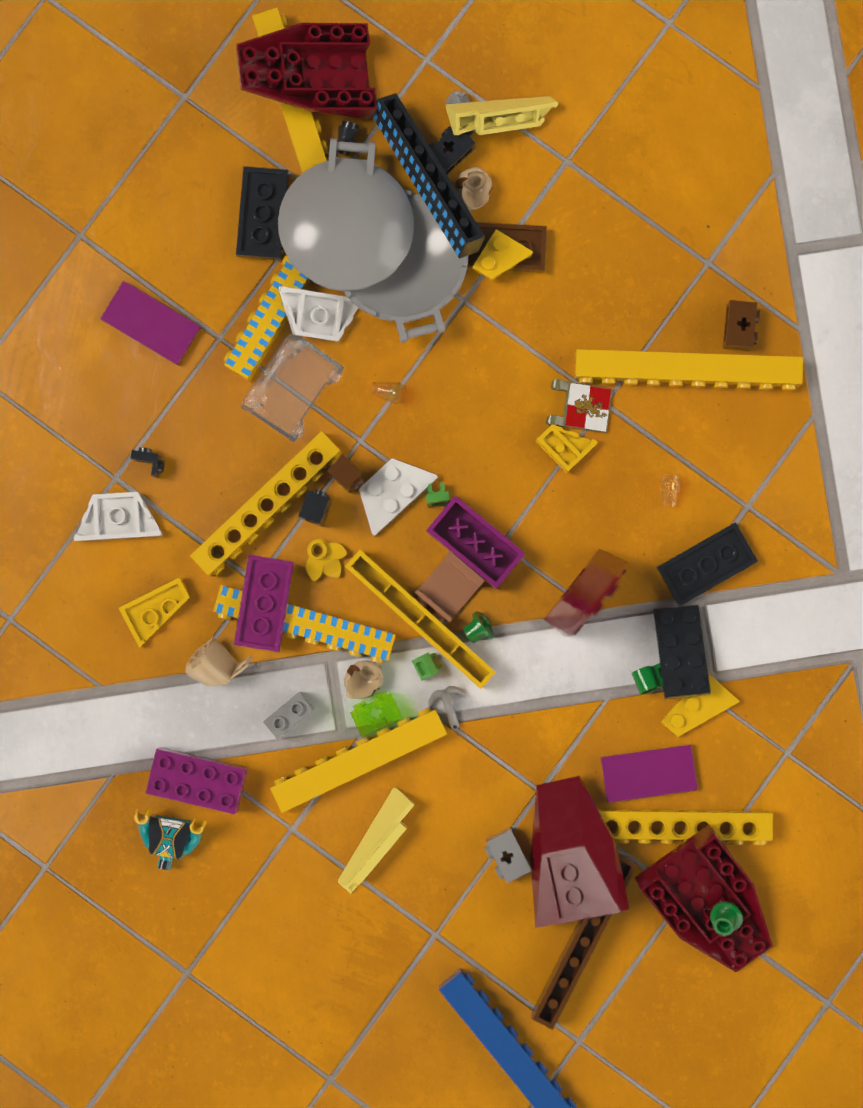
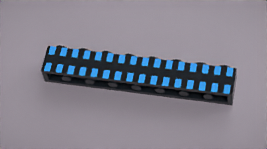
[373,93,485,259]

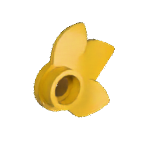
[305,539,347,581]

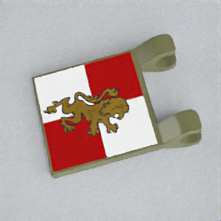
[546,379,613,433]

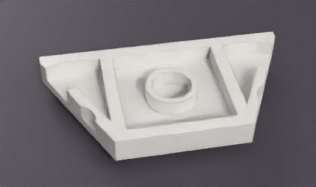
[279,286,358,341]
[359,458,438,536]
[74,492,162,541]

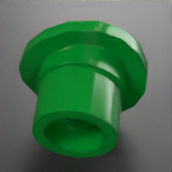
[463,611,494,643]
[710,902,743,936]

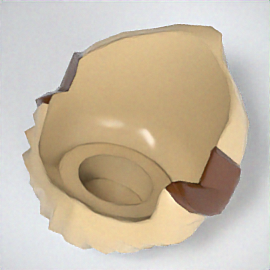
[456,167,493,211]
[344,660,384,699]

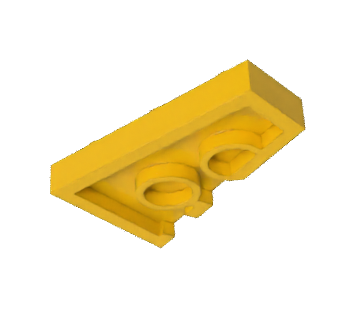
[119,577,190,648]
[660,673,740,737]

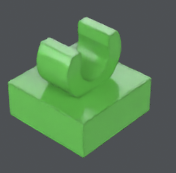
[426,482,450,508]
[412,652,442,681]

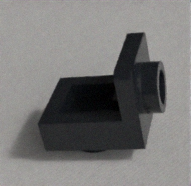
[130,447,165,478]

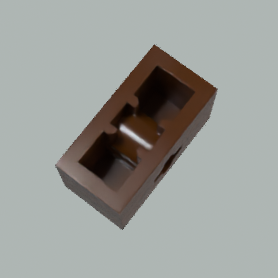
[723,300,760,351]
[327,454,364,493]

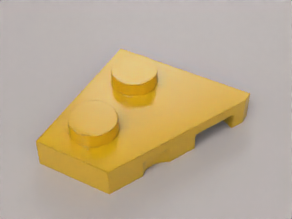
[472,229,533,281]
[535,424,598,473]

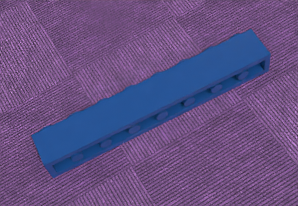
[439,969,578,1108]

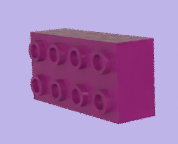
[426,496,526,589]
[145,747,248,814]

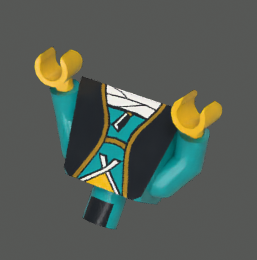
[134,809,206,870]

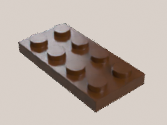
[467,222,547,272]

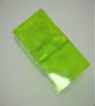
[350,691,403,737]

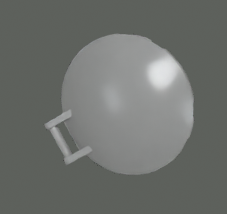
[278,138,414,291]
[343,190,468,343]

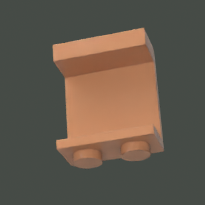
[415,551,485,622]

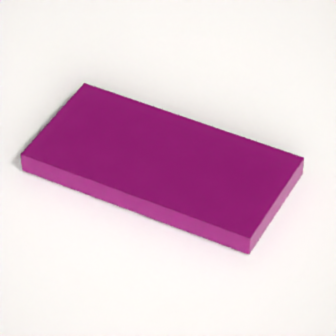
[100,281,201,366]
[234,555,294,652]
[600,744,698,803]

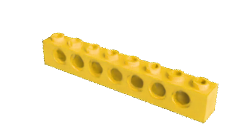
[190,431,342,576]
[598,809,773,845]

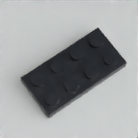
[236,166,289,260]
[656,522,758,607]
[653,605,711,700]

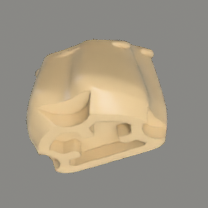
[185,637,253,686]

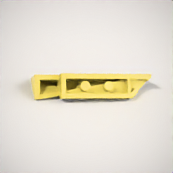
[446,96,558,135]
[338,787,415,894]

